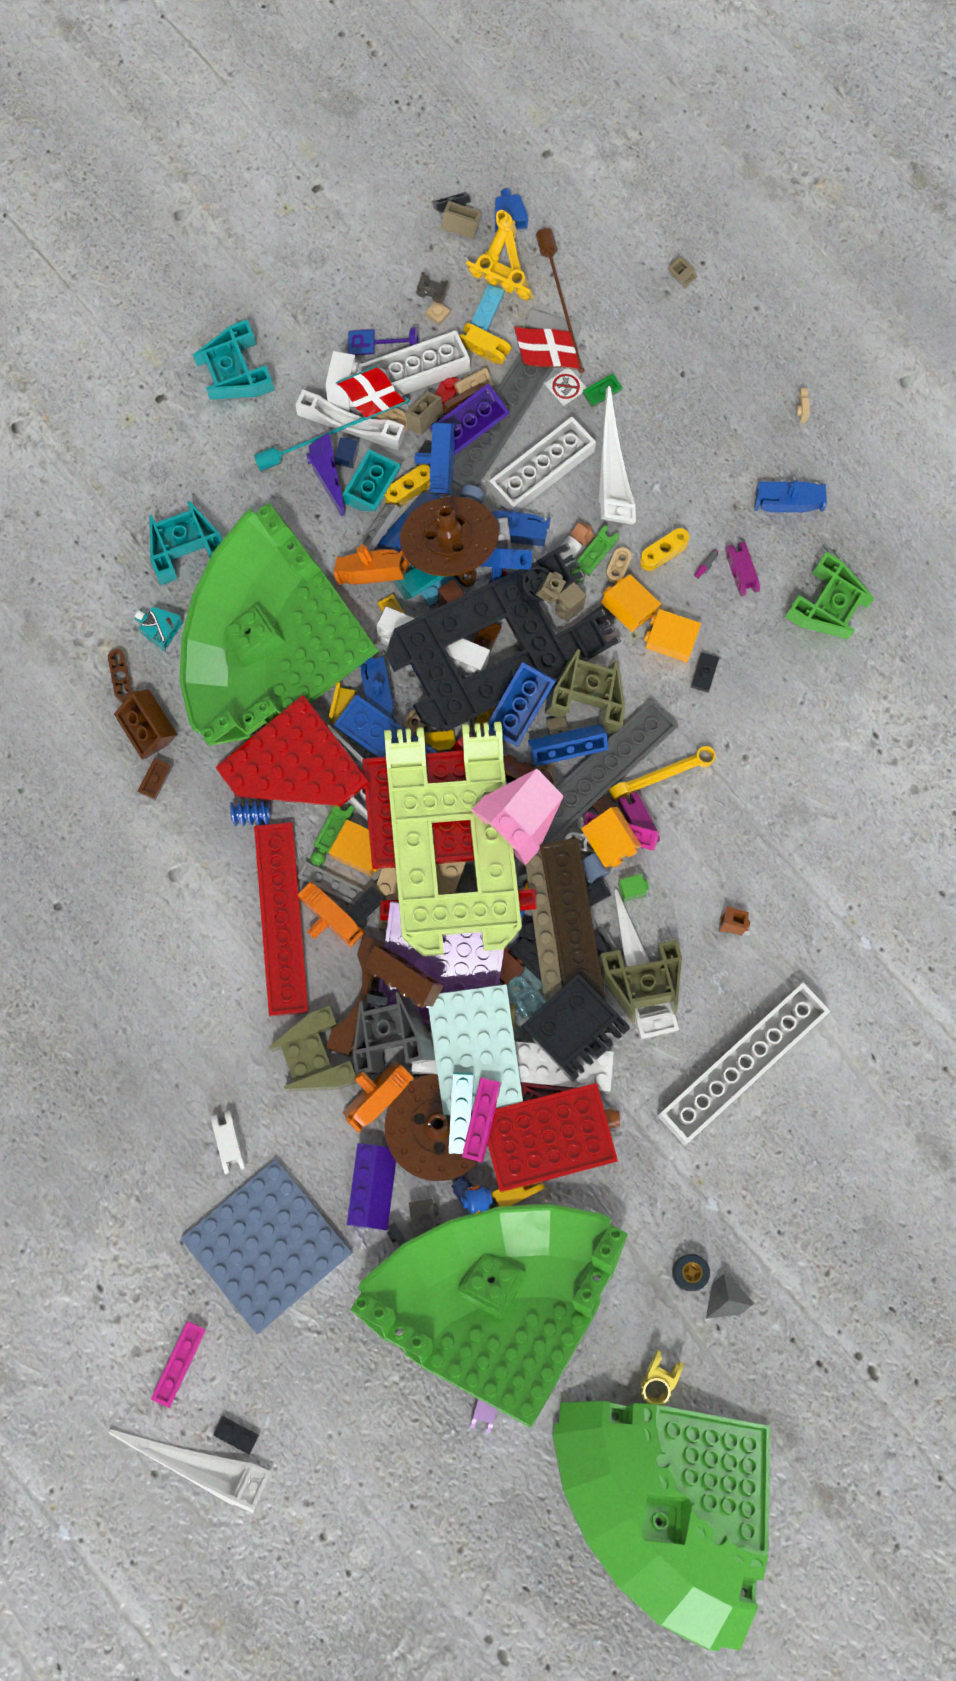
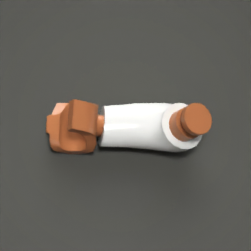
[560,522,595,566]

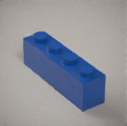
[527,724,609,767]

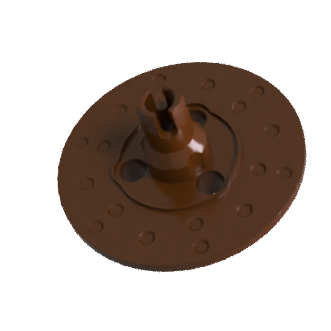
[400,497,499,576]
[385,1074,488,1181]

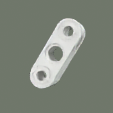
[211,1111,245,1174]

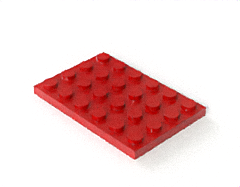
[488,1083,618,1193]

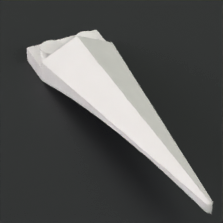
[598,386,636,524]
[614,889,679,1040]
[109,1429,271,1513]

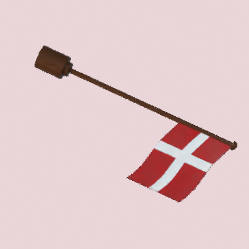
[514,228,585,373]

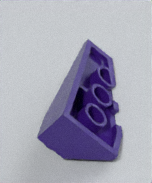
[306,434,345,516]

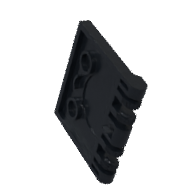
[521,974,630,1082]

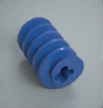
[230,801,271,826]

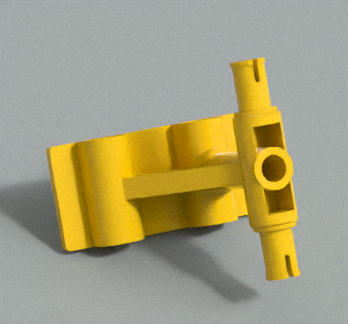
[465,210,534,301]

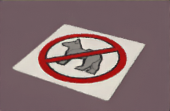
[545,368,587,406]

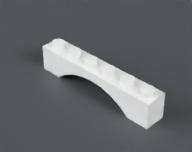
[296,390,405,451]

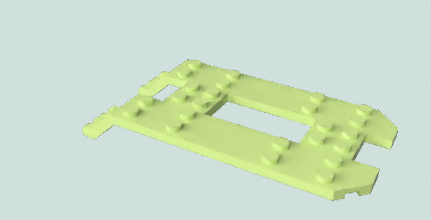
[384,721,522,956]

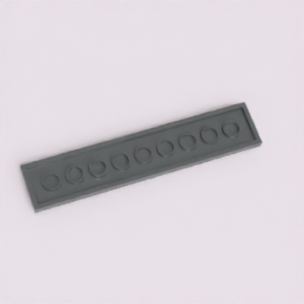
[452,353,554,488]
[542,700,678,844]

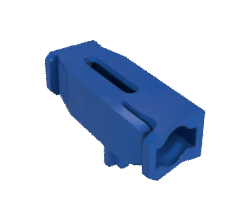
[414,423,455,495]
[754,480,827,513]
[491,511,551,546]
[480,548,532,582]
[359,657,397,723]

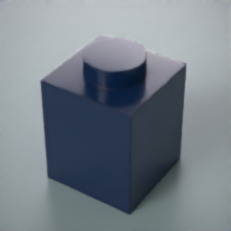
[335,437,359,469]

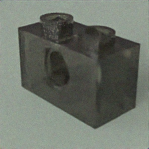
[409,1199,440,1238]

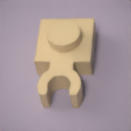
[796,388,810,423]

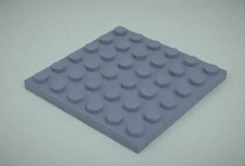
[181,1159,352,1335]

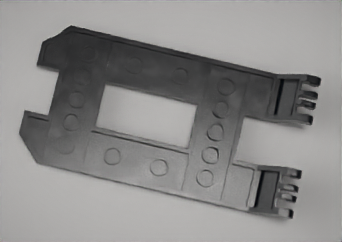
[385,543,621,732]

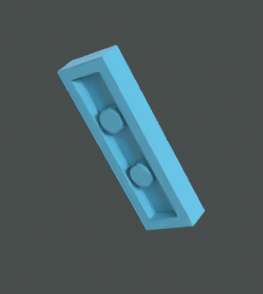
[471,284,505,332]

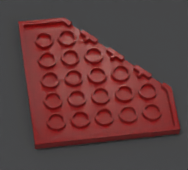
[215,695,370,807]

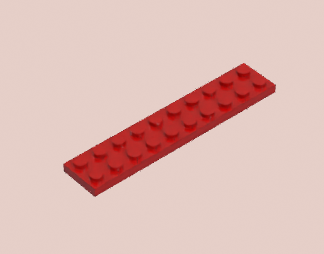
[254,822,309,1017]

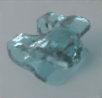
[507,977,546,1022]

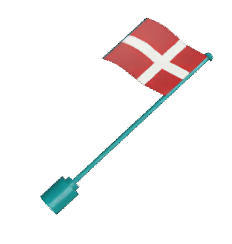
[253,365,409,472]

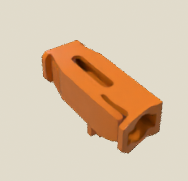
[334,544,409,585]
[298,881,365,948]
[342,1061,414,1133]

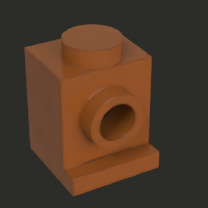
[718,906,750,936]

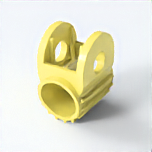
[640,1350,684,1405]

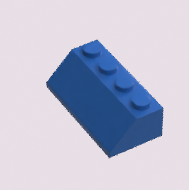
[378,492,441,564]
[488,662,557,747]

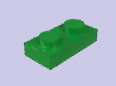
[582,373,622,408]

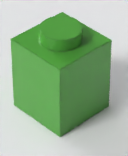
[618,874,649,902]

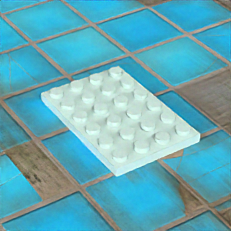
[428,984,523,1115]

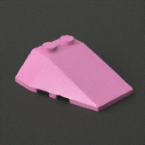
[471,769,564,865]

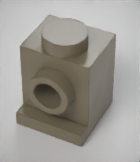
[667,256,698,289]
[536,572,566,604]

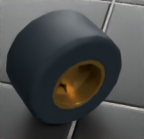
[672,1254,710,1291]

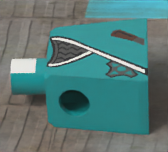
[134,607,183,652]

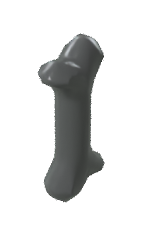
[595,924,623,956]

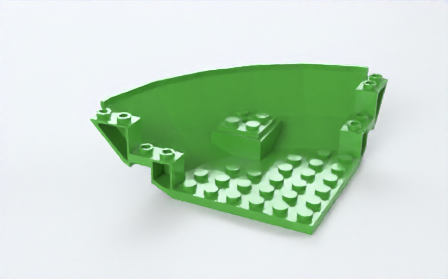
[179,503,379,746]
[350,1204,628,1428]
[552,1401,770,1652]

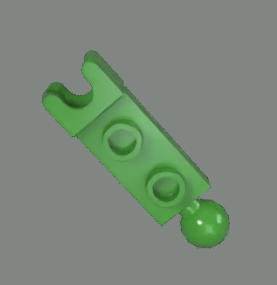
[570,526,619,584]
[310,805,355,866]

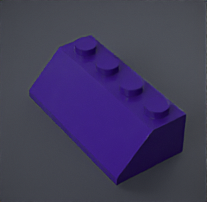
[429,383,510,455]
[347,1143,396,1231]

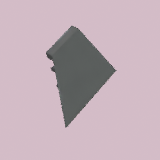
[706,1273,754,1319]

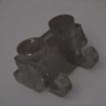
[416,272,449,303]

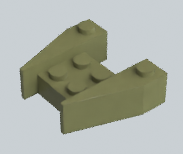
[544,649,625,733]
[600,940,682,1023]
[269,1005,357,1092]

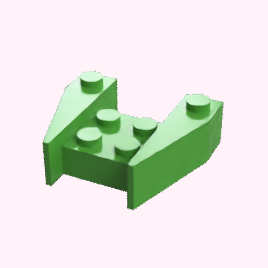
[785,551,875,639]

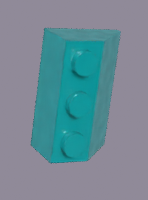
[343,449,401,511]
[393,565,445,600]

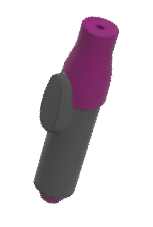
[694,550,718,579]

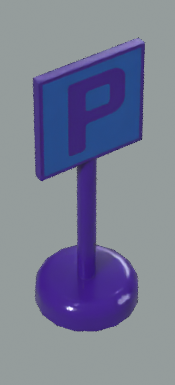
[348,327,420,356]

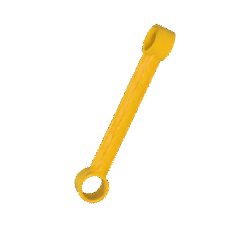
[609,746,716,801]

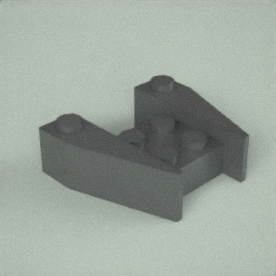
[353,992,435,1075]

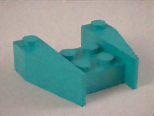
[192,319,275,400]
[149,501,223,586]

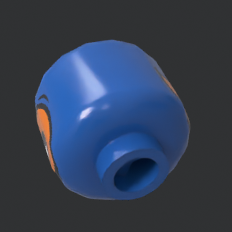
[461,1185,492,1214]

